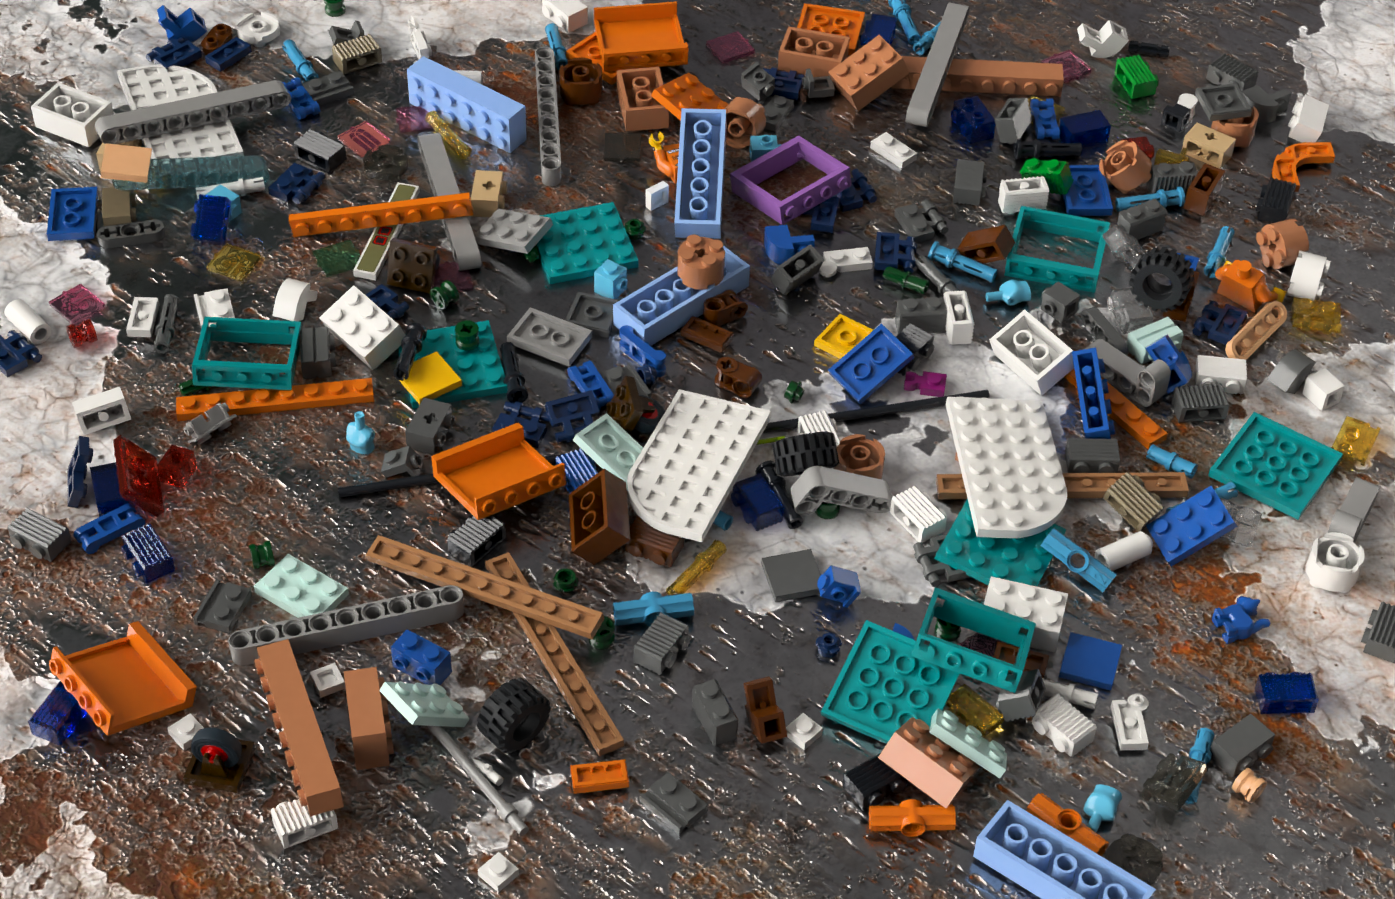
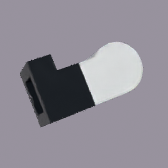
[1161,93,1198,132]

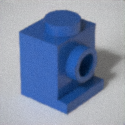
[817,565,861,608]

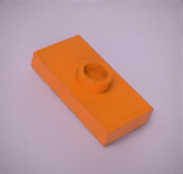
[570,759,629,794]

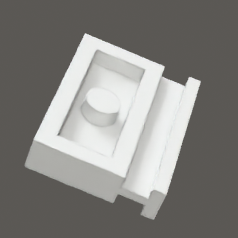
[194,288,235,329]

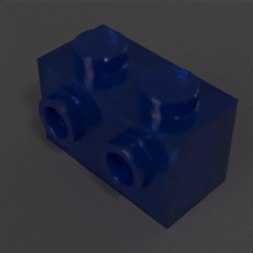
[951,95,996,144]

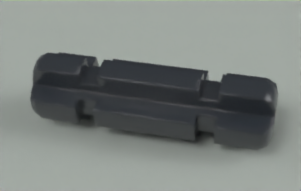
[1128,41,1170,57]

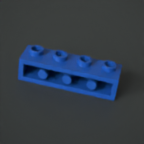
[1072,348,1115,439]

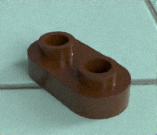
[201,24,233,55]

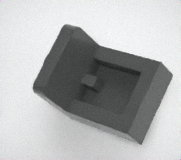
[329,20,364,45]
[802,69,835,98]
[381,445,423,478]

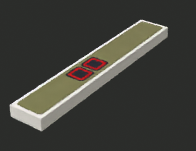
[353,182,419,281]

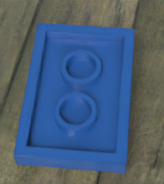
[1063,165,1113,216]
[47,187,99,241]
[828,323,914,405]
[1146,485,1238,567]

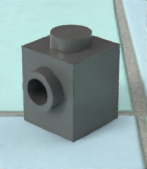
[1041,281,1080,323]

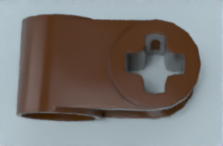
[703,289,748,327]
[715,357,762,398]

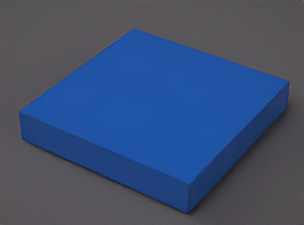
[1059,632,1122,691]

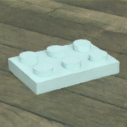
[573,413,643,488]
[254,554,349,618]
[379,681,470,727]
[929,708,1007,778]

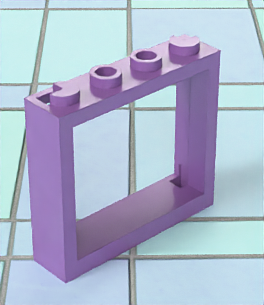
[730,136,851,225]

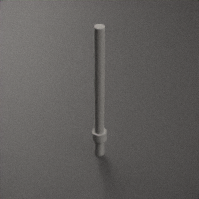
[427,726,529,836]

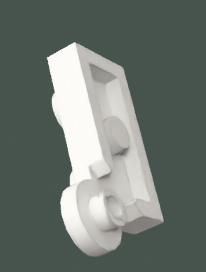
[408,15,432,60]
[819,247,873,277]
[1111,694,1149,751]

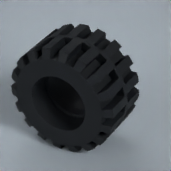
[1129,247,1194,312]
[772,431,839,477]
[477,678,551,753]

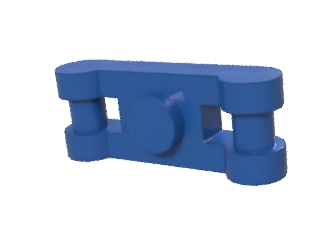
[282,77,320,120]
[1030,98,1060,140]
[619,325,666,377]
[567,360,614,411]
[73,503,145,554]

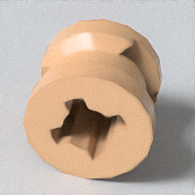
[1232,768,1267,803]

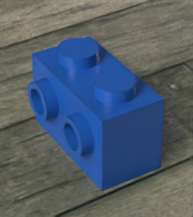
[391,629,452,685]

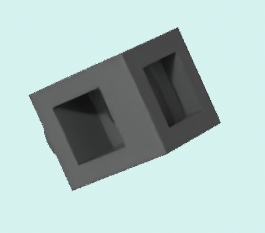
[741,61,775,101]

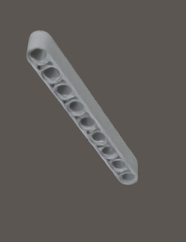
[905,2,970,127]
[535,46,562,186]
[95,80,291,144]
[417,132,482,271]
[228,585,464,666]

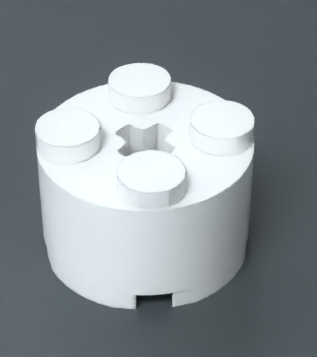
[1287,250,1331,302]
[1306,532,1365,593]

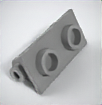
[183,403,237,444]

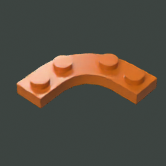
[1272,142,1335,192]

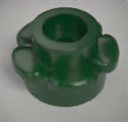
[624,219,646,240]
[784,380,805,403]
[553,568,579,592]

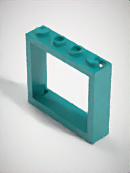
[1004,206,1110,293]
[192,317,301,390]
[911,587,1036,693]

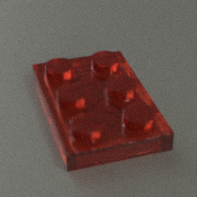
[113,435,164,517]

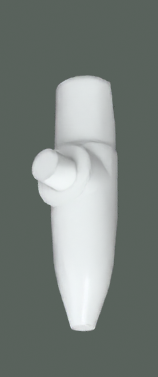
[471,758,503,786]

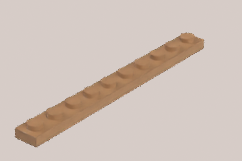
[936,472,1189,499]
[366,535,605,640]
[485,552,624,757]

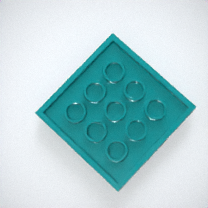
[537,202,639,284]
[398,320,508,409]
[1208,412,1343,520]
[934,498,1067,586]
[821,620,961,744]

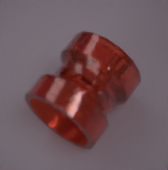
[66,318,98,348]

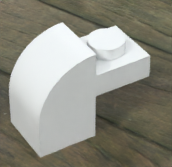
[1077,20,1129,58]
[272,278,318,321]

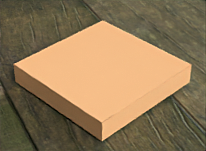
[101,143,152,183]

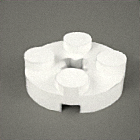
[237,12,280,47]

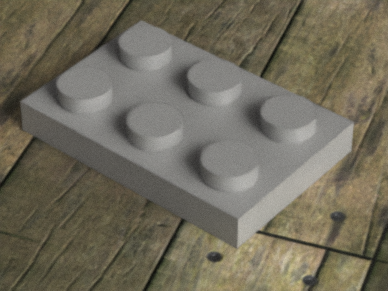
[474,208,553,254]
[507,307,592,367]

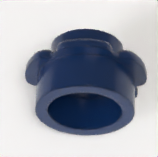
[637,363,657,386]
[816,633,842,658]

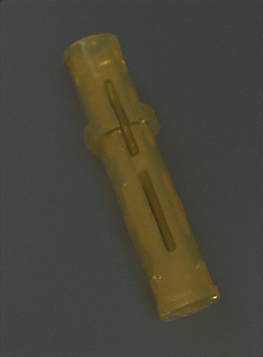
[425,111,472,159]
[666,540,727,596]

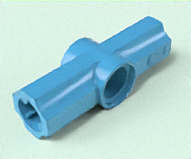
[1040,528,1117,592]
[613,592,694,626]

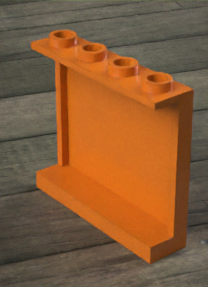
[594,1,688,71]
[431,422,566,520]
[49,621,197,736]

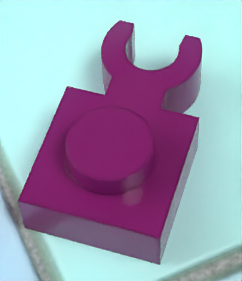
[904,371,947,397]

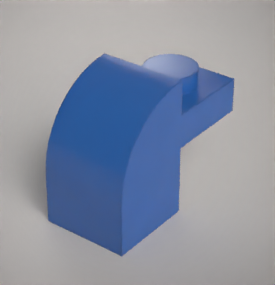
[157,5,207,42]
[764,225,815,265]
[1146,334,1192,394]

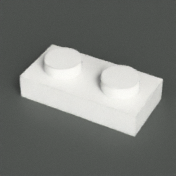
[870,132,917,169]
[126,297,159,337]

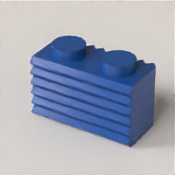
[556,448,598,494]

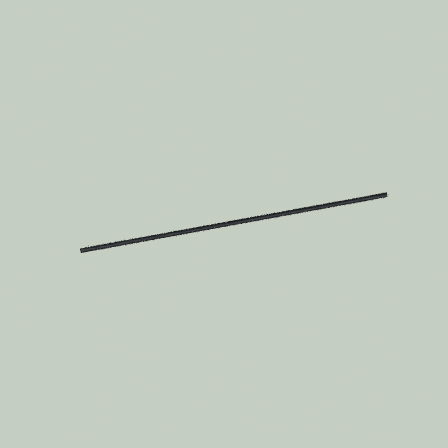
[338,390,990,498]

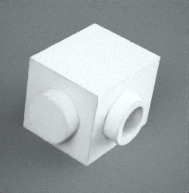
[1302,368,1345,411]

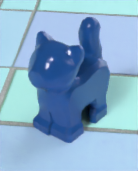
[1212,596,1271,644]

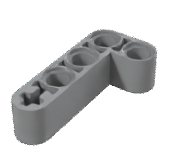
[1083,339,1171,407]
[790,466,892,515]
[1328,477,1381,543]

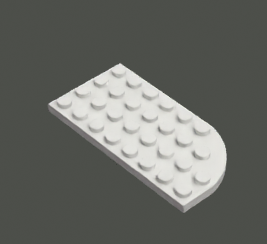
[117,64,244,174]
[627,389,771,542]
[946,396,1067,538]

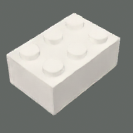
[31,82,114,147]
[319,286,406,371]
[989,310,1074,396]
[978,577,1068,653]

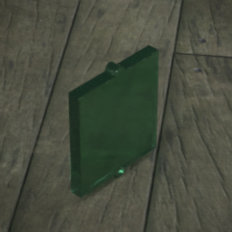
[313,239,360,277]

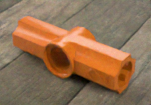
[1026,793,1109,856]
[869,799,956,837]

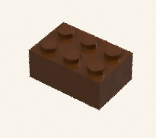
[569,469,630,565]

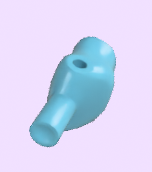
[985,279,1031,305]
[346,411,375,454]
[1084,784,1122,832]

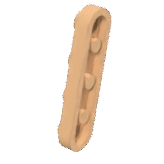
[1225,301,1287,360]

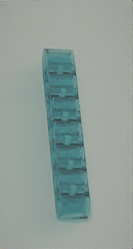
[112,156,269,190]

